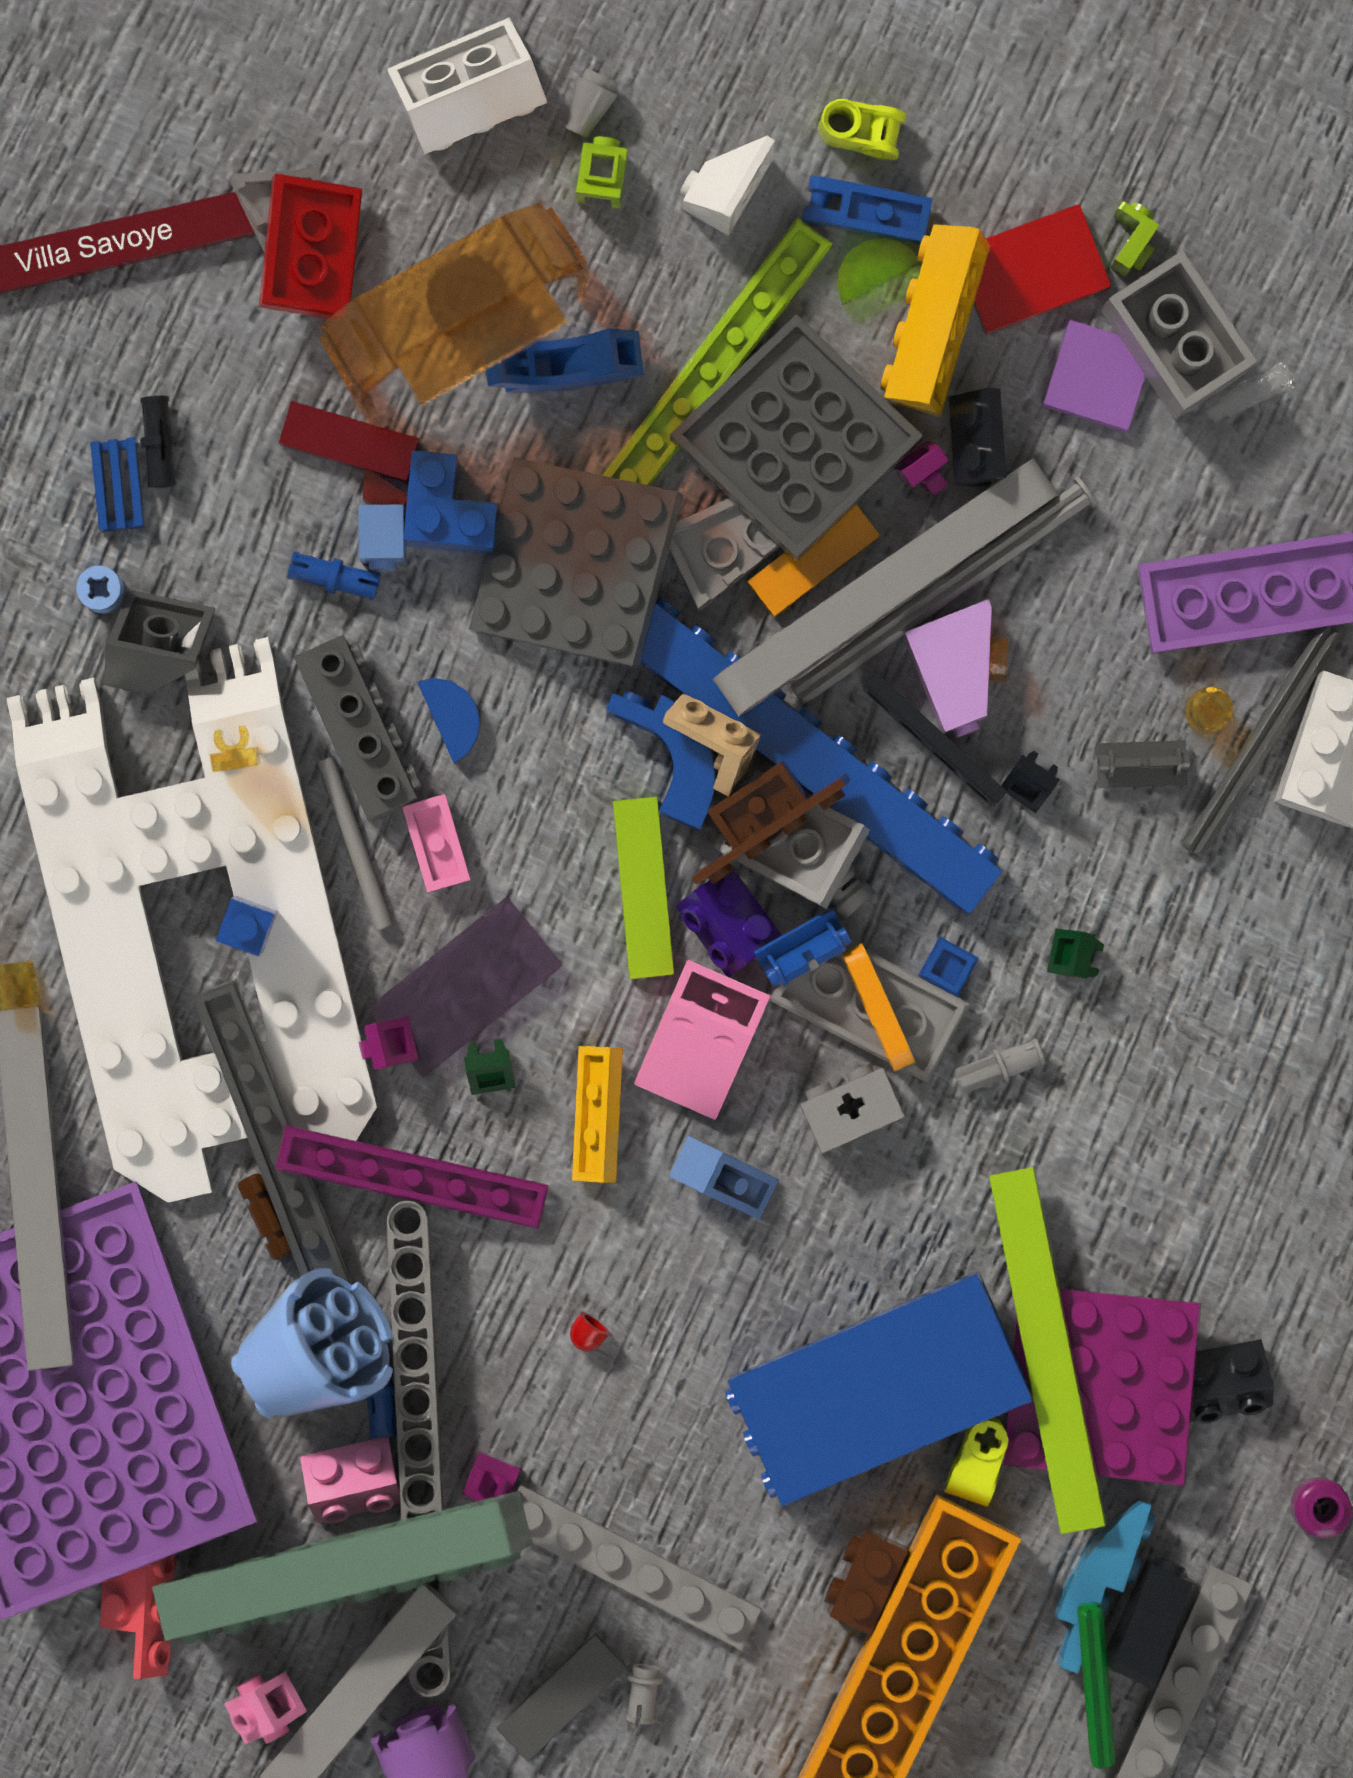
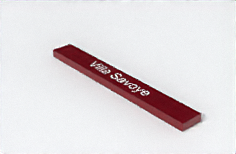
[0,192,256,294]

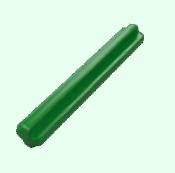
[1077,1602,1116,1769]

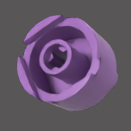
[371,1703,476,1778]

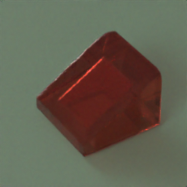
[363,468,408,509]

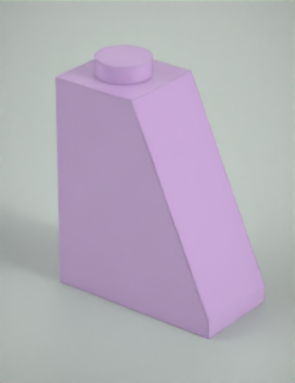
[903,599,992,739]

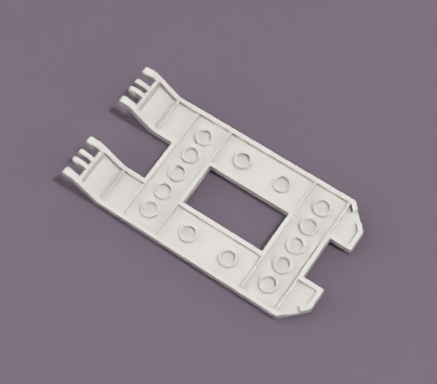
[7,637,378,1203]

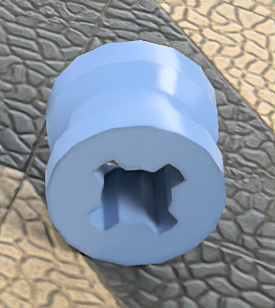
[76,565,125,614]

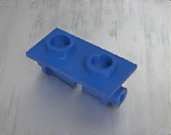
[754,908,852,987]

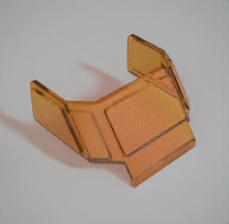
[319,202,587,417]

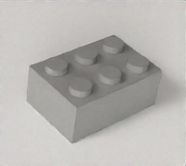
[1101,250,1258,420]

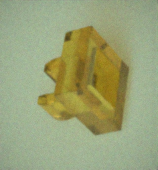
[209,726,261,772]
[0,961,41,1011]

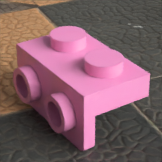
[300,1437,400,1523]

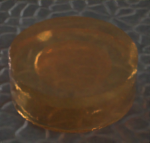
[989,637,1008,682]

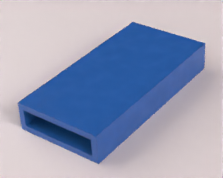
[725,1271,1033,1506]

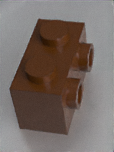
[824,1527,908,1635]

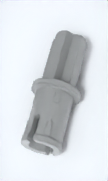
[955,1038,1046,1093]

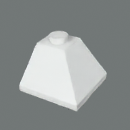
[680,136,775,236]

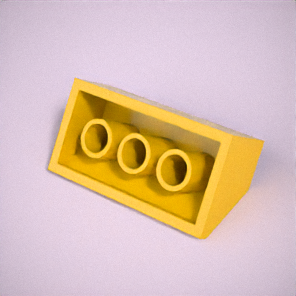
[881,225,990,417]

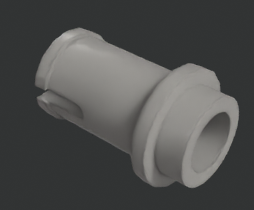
[626,1664,663,1725]

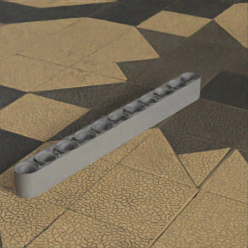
[387,1200,452,1697]

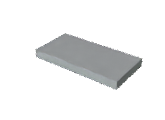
[769,942,969,1083]

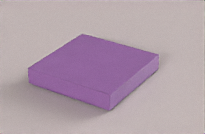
[1042,320,1145,433]

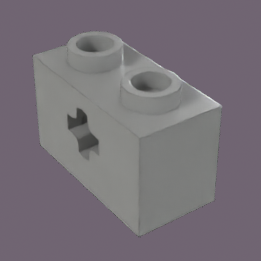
[799,1063,905,1153]

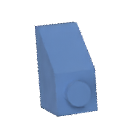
[669,1136,779,1220]

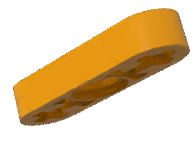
[841,943,915,1072]

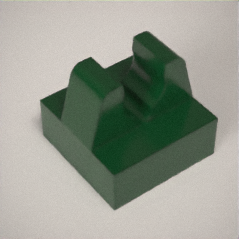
[1047,928,1104,979]
[464,1039,516,1095]

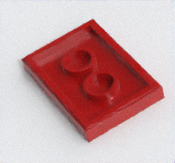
[259,173,363,322]
[974,204,1111,335]

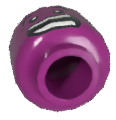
[1290,1477,1353,1538]

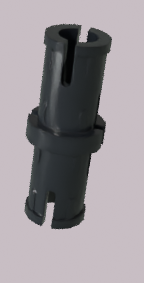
[140,396,176,488]

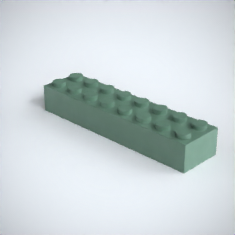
[152,1491,533,1645]

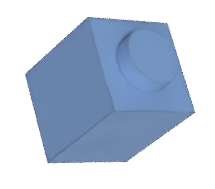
[359,505,407,572]

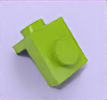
[1111,201,1160,278]

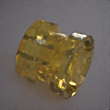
[1184,687,1233,734]

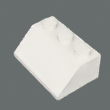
[387,18,547,155]
[1274,671,1353,829]

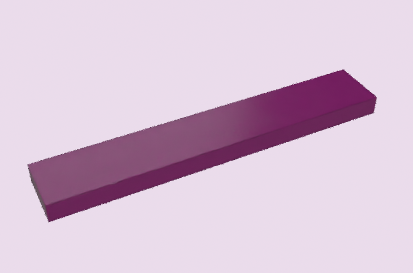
[275,1125,549,1229]

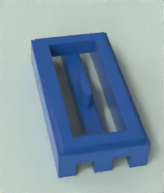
[90,437,145,532]

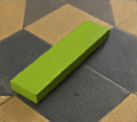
[613,797,674,979]

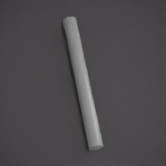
[318,757,393,931]

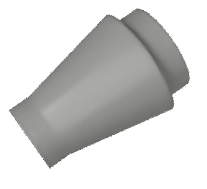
[564,68,618,139]

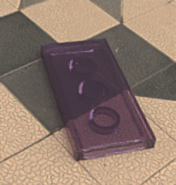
[367,896,563,1078]

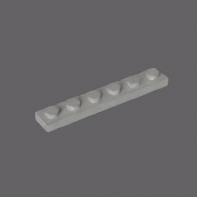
[517,1484,761,1650]
[1114,1564,1253,1778]

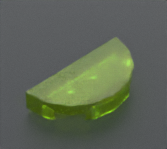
[837,238,920,306]

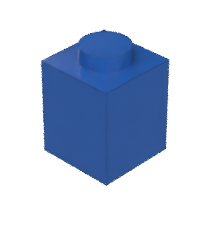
[216,896,278,957]

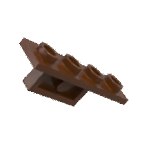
[692,760,850,885]

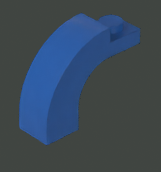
[482,328,644,393]
[606,690,715,832]

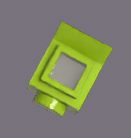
[575,137,628,209]

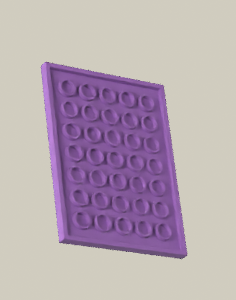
[0,1182,260,1620]

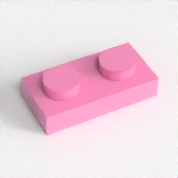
[402,794,471,893]

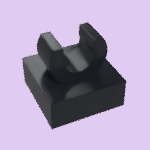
[1001,751,1060,813]

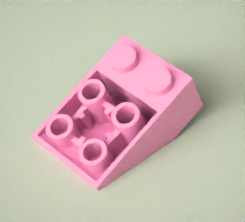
[634,960,770,1120]

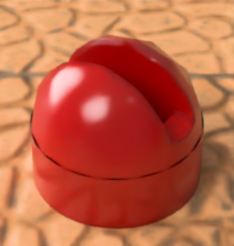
[570,1312,610,1351]

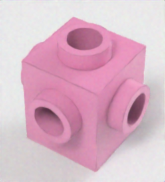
[224,1671,307,1744]

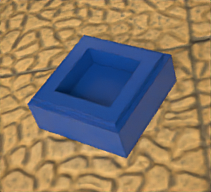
[918,937,979,997]

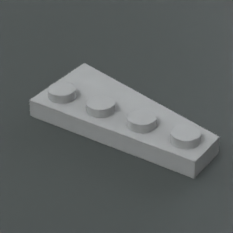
[669,498,780,612]

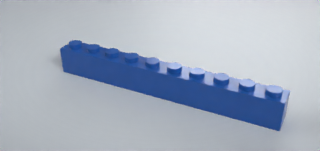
[640,597,1002,916]

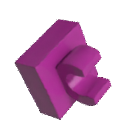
[894,441,949,496]
[358,1016,419,1070]
[462,1451,521,1501]

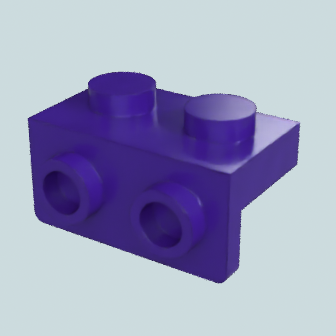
[676,870,782,977]

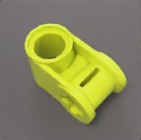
[818,99,907,160]
[944,1417,1008,1507]

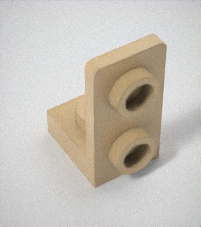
[663,694,761,797]

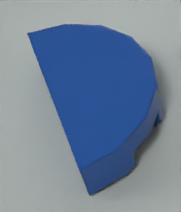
[417,678,481,764]

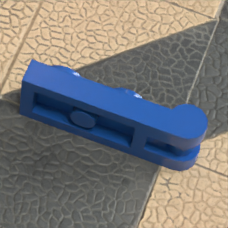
[802,176,933,245]

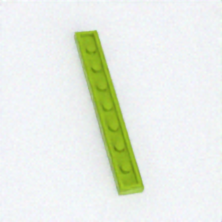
[602,217,833,486]
[989,1167,1107,1534]

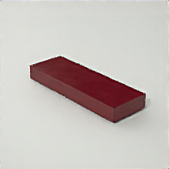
[278,401,420,483]

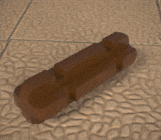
[238,1173,292,1260]

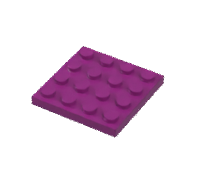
[1003,1288,1201,1486]

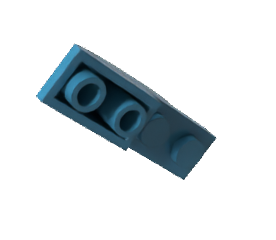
[1053,1499,1155,1674]

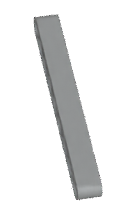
[713,459,1059,717]

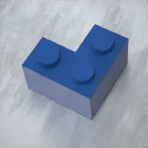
[403,450,499,554]

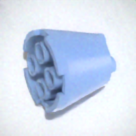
[231,1268,394,1418]

